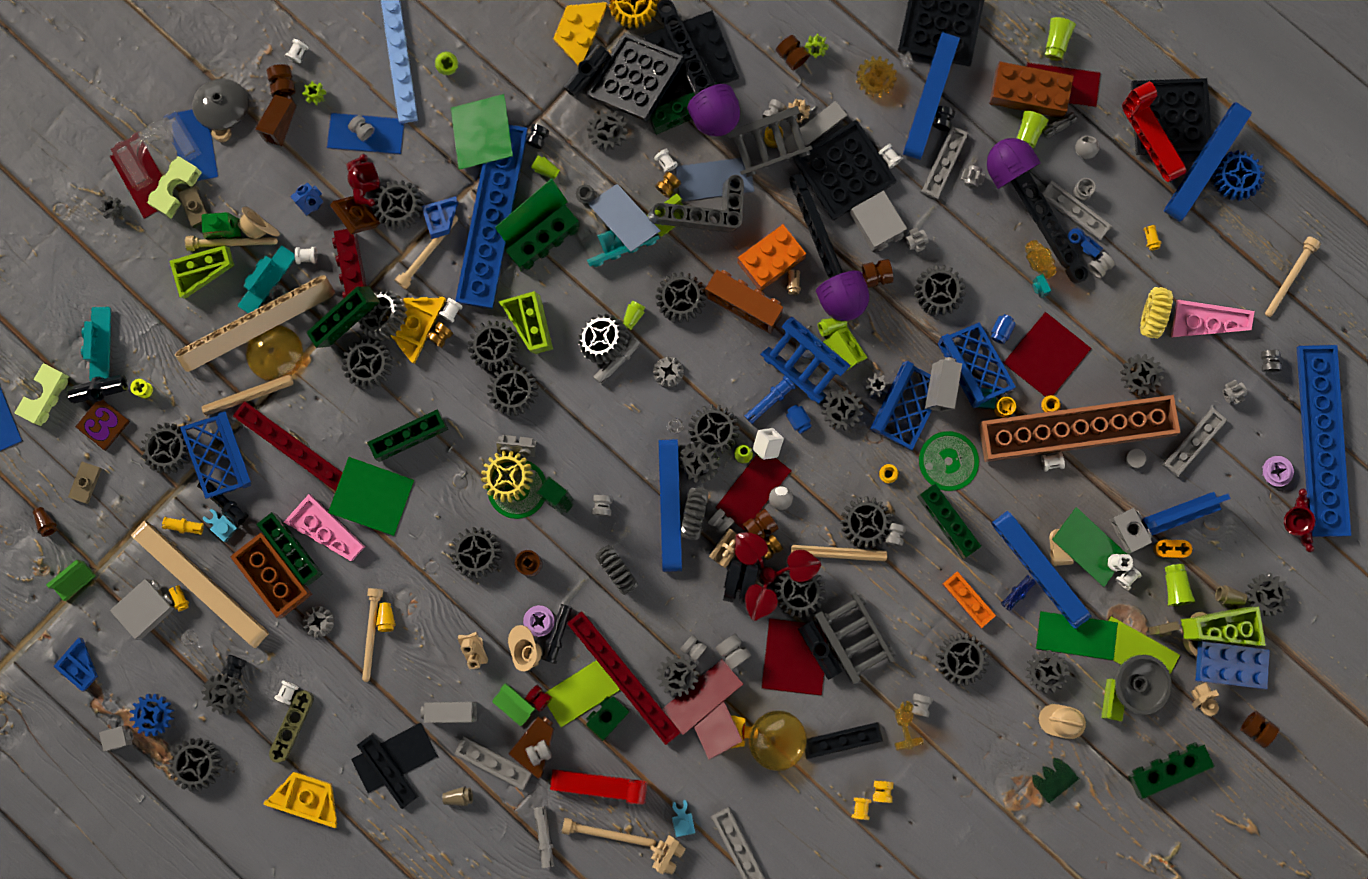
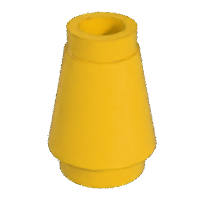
[376,602,395,632]

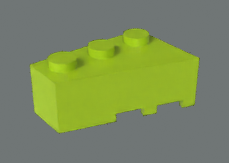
[169,245,235,299]
[499,291,553,354]

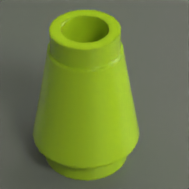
[531,155,560,180]
[623,300,646,330]
[818,318,847,337]
[734,445,753,463]

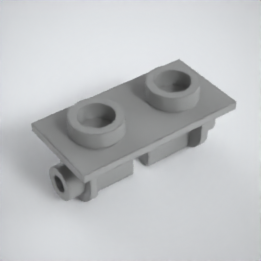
[496,435,537,457]

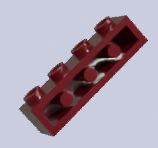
[332,229,367,299]

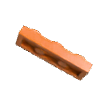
[942,571,996,629]

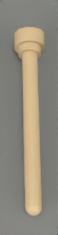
[395,215,458,289]
[185,236,278,251]
[1265,237,1321,317]
[362,588,384,682]
[562,818,656,847]

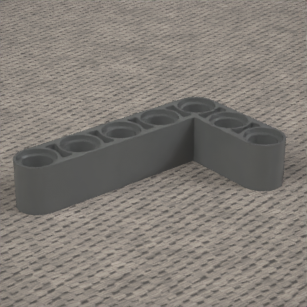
[648,175,744,232]

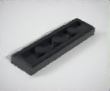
[802,722,883,759]
[357,733,419,809]

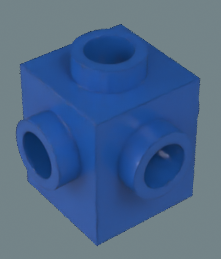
[290,182,324,216]

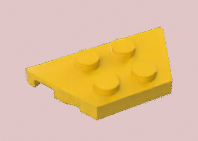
[553,2,608,67]
[391,297,447,364]
[263,772,337,828]

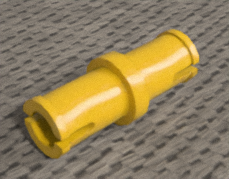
[162,517,204,535]

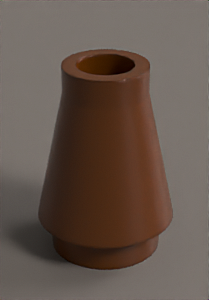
[33,507,57,537]

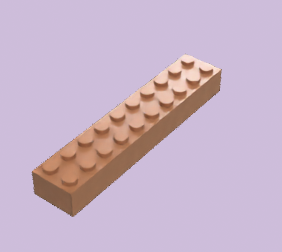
[979,395,1180,462]

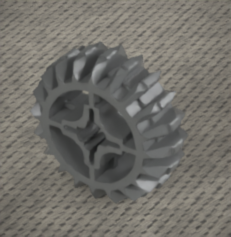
[373,180,424,231]
[914,265,966,316]
[655,272,707,323]
[358,290,407,341]
[578,313,629,365]
[468,320,519,372]
[341,338,393,389]
[487,365,539,416]
[688,404,740,456]
[140,423,192,474]
[681,488,709,540]
[840,496,893,549]
[450,527,502,579]
[596,545,638,595]
[773,571,826,618]
[936,633,989,686]
[168,738,223,792]

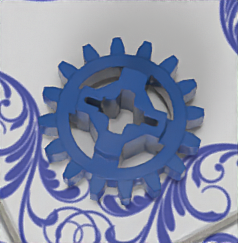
[130,694,174,736]

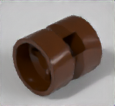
[775,35,810,71]
[266,64,296,97]
[862,259,894,288]
[742,509,779,539]
[515,550,543,577]
[1240,711,1280,748]

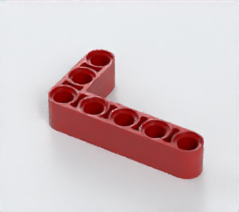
[1122,81,1186,182]
[550,769,648,804]

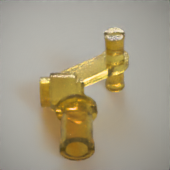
[894,701,923,751]

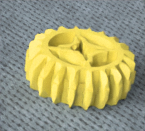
[1140,287,1173,339]
[481,451,533,503]

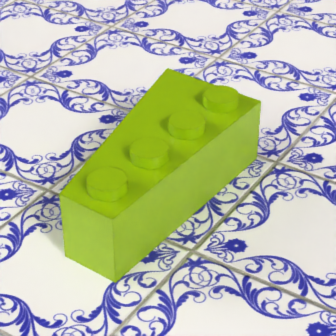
[1181,607,1266,646]

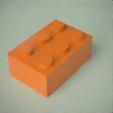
[737,224,806,291]

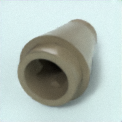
[1215,585,1247,605]
[442,786,473,806]

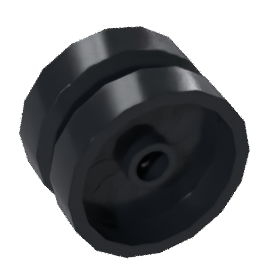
[723,559,759,606]

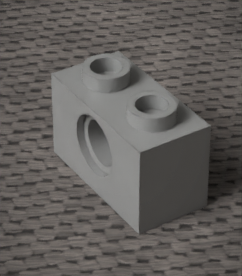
[1109,508,1152,554]

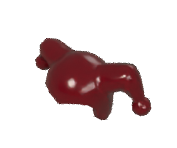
[347,154,380,207]
[1283,488,1316,553]

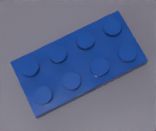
[1195,641,1270,689]

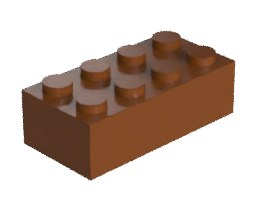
[989,61,1074,118]
[705,270,783,334]
[230,532,313,619]

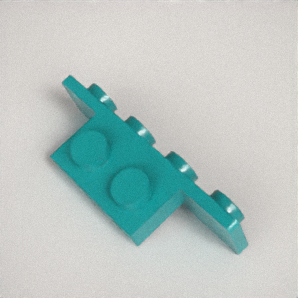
[587,230,660,267]
[238,246,295,313]
[81,307,111,381]

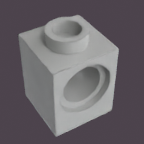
[99,726,133,752]

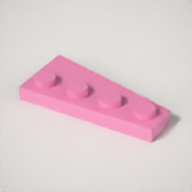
[1171,300,1255,338]
[283,494,366,561]

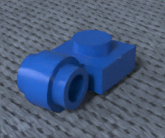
[1068,228,1103,257]

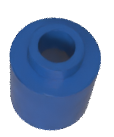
[990,314,1016,344]
[786,404,812,434]

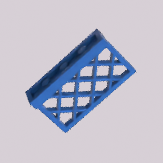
[937,322,1016,409]
[869,361,932,450]
[180,411,251,499]
[1142,492,1231,536]

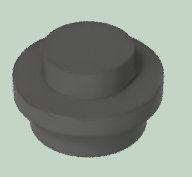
[576,185,595,203]

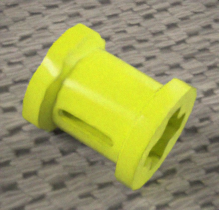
[130,379,153,399]

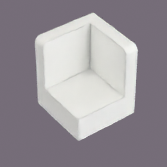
[753,428,784,460]

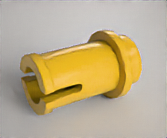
[1143,225,1162,251]
[168,585,189,612]

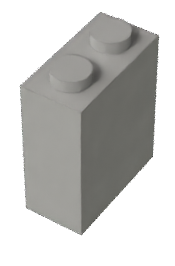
[850,191,907,252]
[925,357,962,412]
[110,579,175,640]
[421,702,477,723]

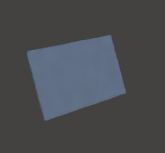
[676,157,754,201]
[588,184,660,252]

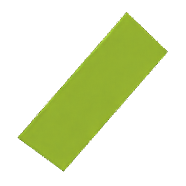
[1109,616,1180,674]
[545,660,620,727]

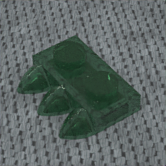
[1032,758,1079,804]

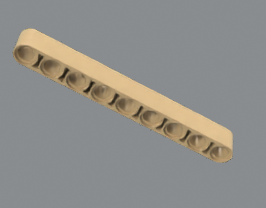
[175,275,335,372]
[131,520,269,648]

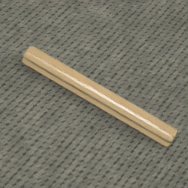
[202,375,294,416]
[791,545,887,561]

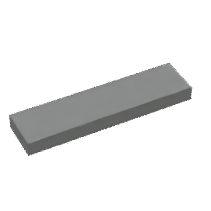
[777,101,847,162]
[921,126,969,201]
[1042,181,1112,242]
[1162,408,1228,478]
[454,736,532,791]
[711,807,765,879]

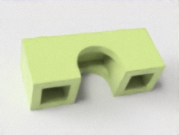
[147,156,202,219]
[15,363,69,426]

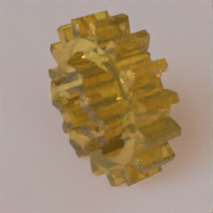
[856,56,897,97]
[1024,240,1057,279]

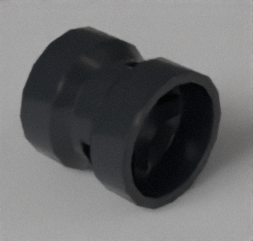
[932,106,955,131]
[525,124,549,149]
[221,655,247,680]

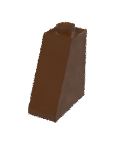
[255,94,297,147]
[508,716,555,779]

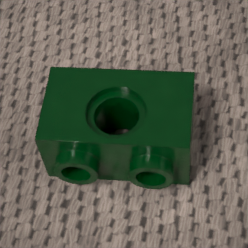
[586,695,630,741]

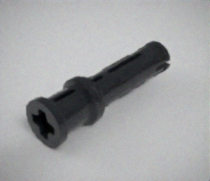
[197,478,248,527]
[541,604,572,664]

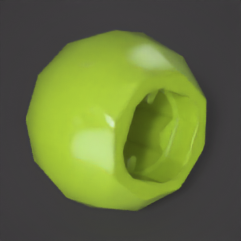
[435,51,458,76]

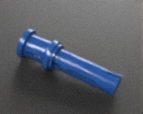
[744,375,796,424]

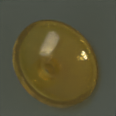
[246,325,303,381]
[749,711,806,771]

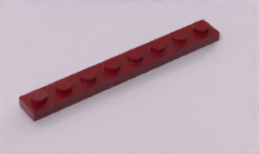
[233,401,343,491]
[567,611,681,745]

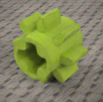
[805,33,829,59]
[302,81,327,106]

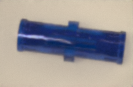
[1001,575,1036,611]

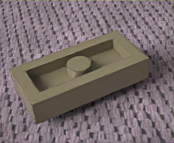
[178,186,208,228]
[68,462,102,504]
[1148,621,1180,637]

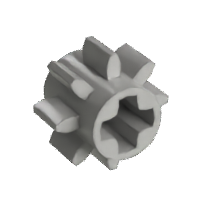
[961,165,985,189]
[905,227,928,252]
[865,373,889,398]
[1222,380,1247,405]

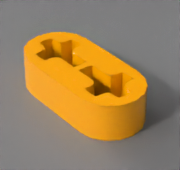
[1153,540,1193,558]

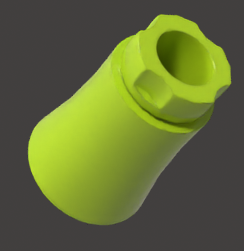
[1045,17,1076,61]
[1017,111,1049,149]
[1165,564,1195,607]

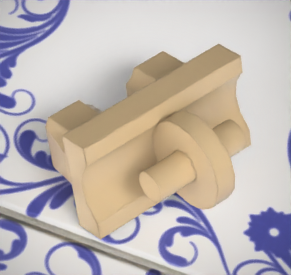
[709,528,737,568]
[458,632,488,669]
[1191,682,1219,716]
[650,835,685,874]

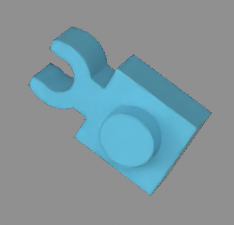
[203,509,239,543]
[672,800,695,837]

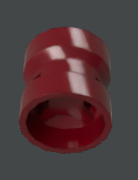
[525,685,552,712]

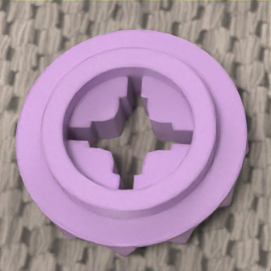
[1262,456,1294,486]
[523,606,555,637]

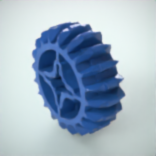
[1212,150,1265,201]

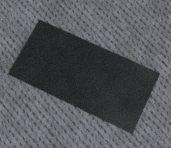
[351,722,438,793]

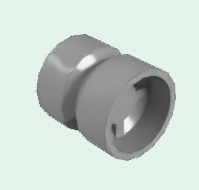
[715,633,751,670]

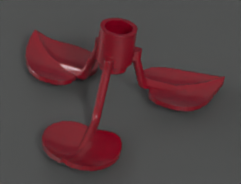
[735,532,821,621]

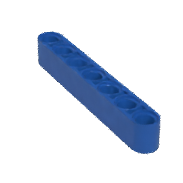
[903,32,960,160]
[1164,102,1252,222]
[659,439,682,572]
[992,511,1091,629]

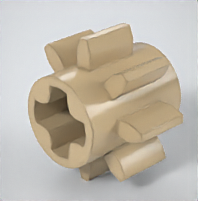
[788,99,810,123]

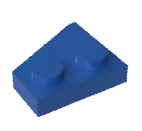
[422,196,458,239]
[53,637,98,692]

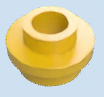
[1041,395,1061,412]
[879,464,898,484]

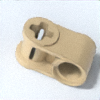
[1049,529,1074,566]

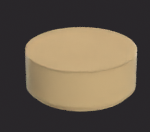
[211,129,232,142]

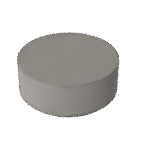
[1125,449,1146,469]

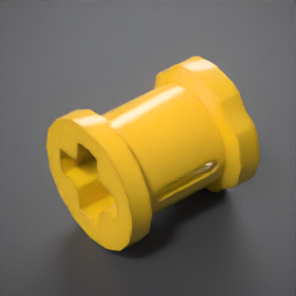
[852,797,872,820]

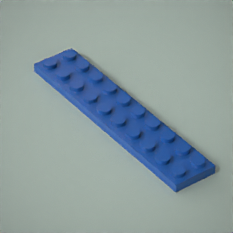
[455,125,528,309]
[1296,345,1351,537]

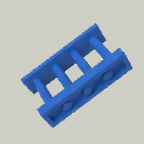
[760,317,851,404]

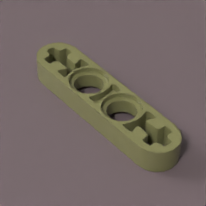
[269,690,314,763]

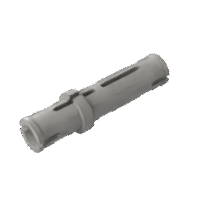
[593,336,642,385]
[533,806,555,868]

